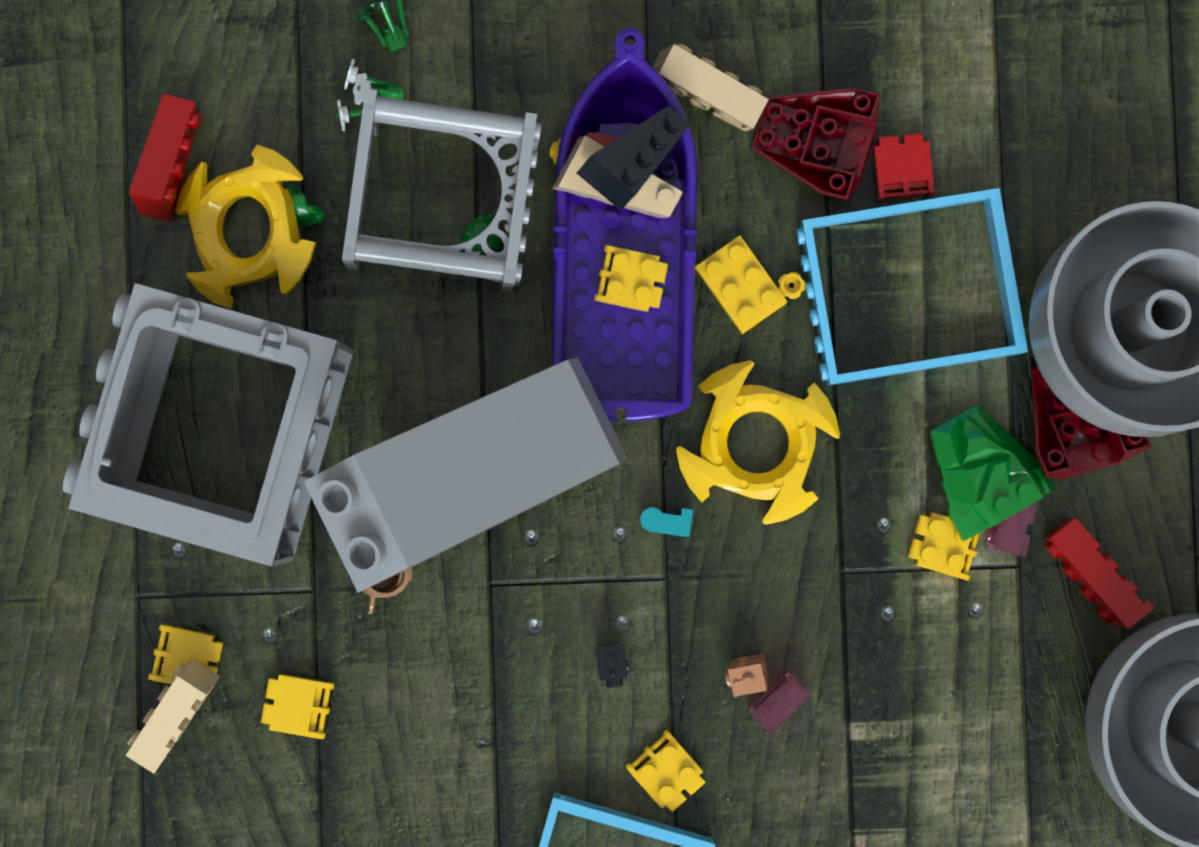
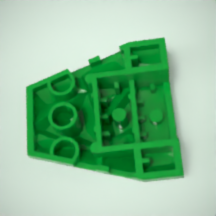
[930,405,1056,541]

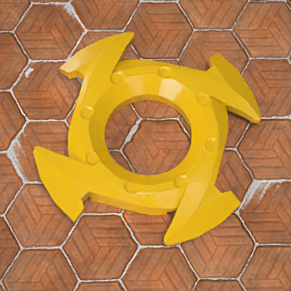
[174,145,316,309]
[676,360,840,525]

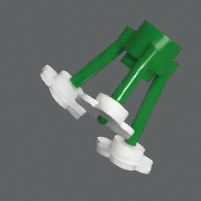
[337,59,404,131]

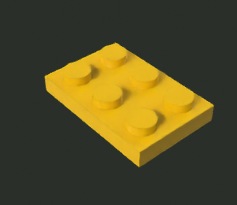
[695,235,788,335]

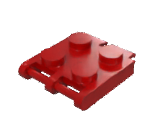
[873,133,934,202]

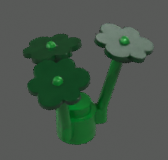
[351,0,410,52]

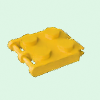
[594,246,668,312]
[907,512,983,581]
[148,624,223,685]
[261,674,335,739]
[625,729,706,812]

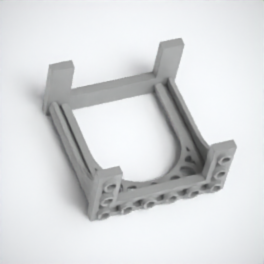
[342,89,542,293]

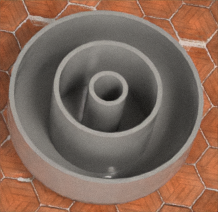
[1028,201,1199,437]
[1085,613,1199,847]

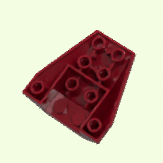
[751,88,881,201]
[1031,367,1152,479]

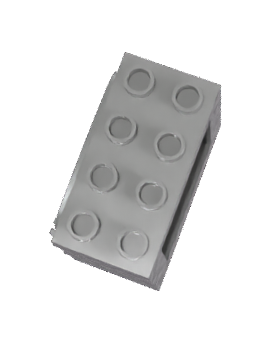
[63,283,354,567]

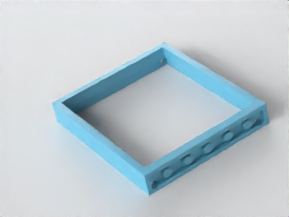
[796,188,1028,386]
[538,792,715,847]

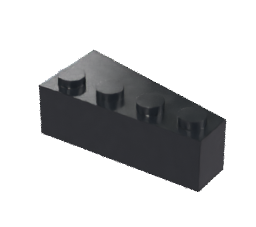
[577,106,690,211]

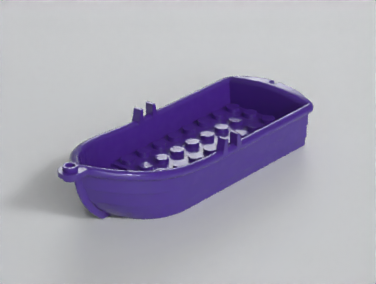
[551,28,697,422]

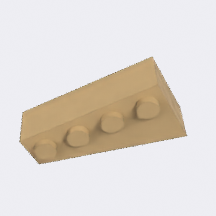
[652,44,769,131]
[125,658,221,774]

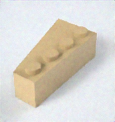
[552,136,683,218]

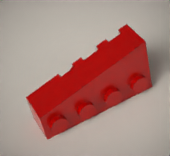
[128,94,202,222]
[1042,517,1155,629]

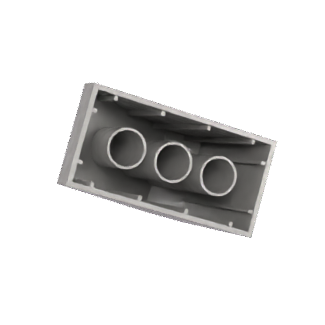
[304,357,628,593]

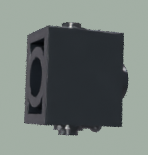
[595,644,630,688]

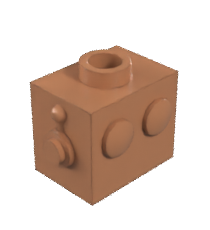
[725,654,769,697]

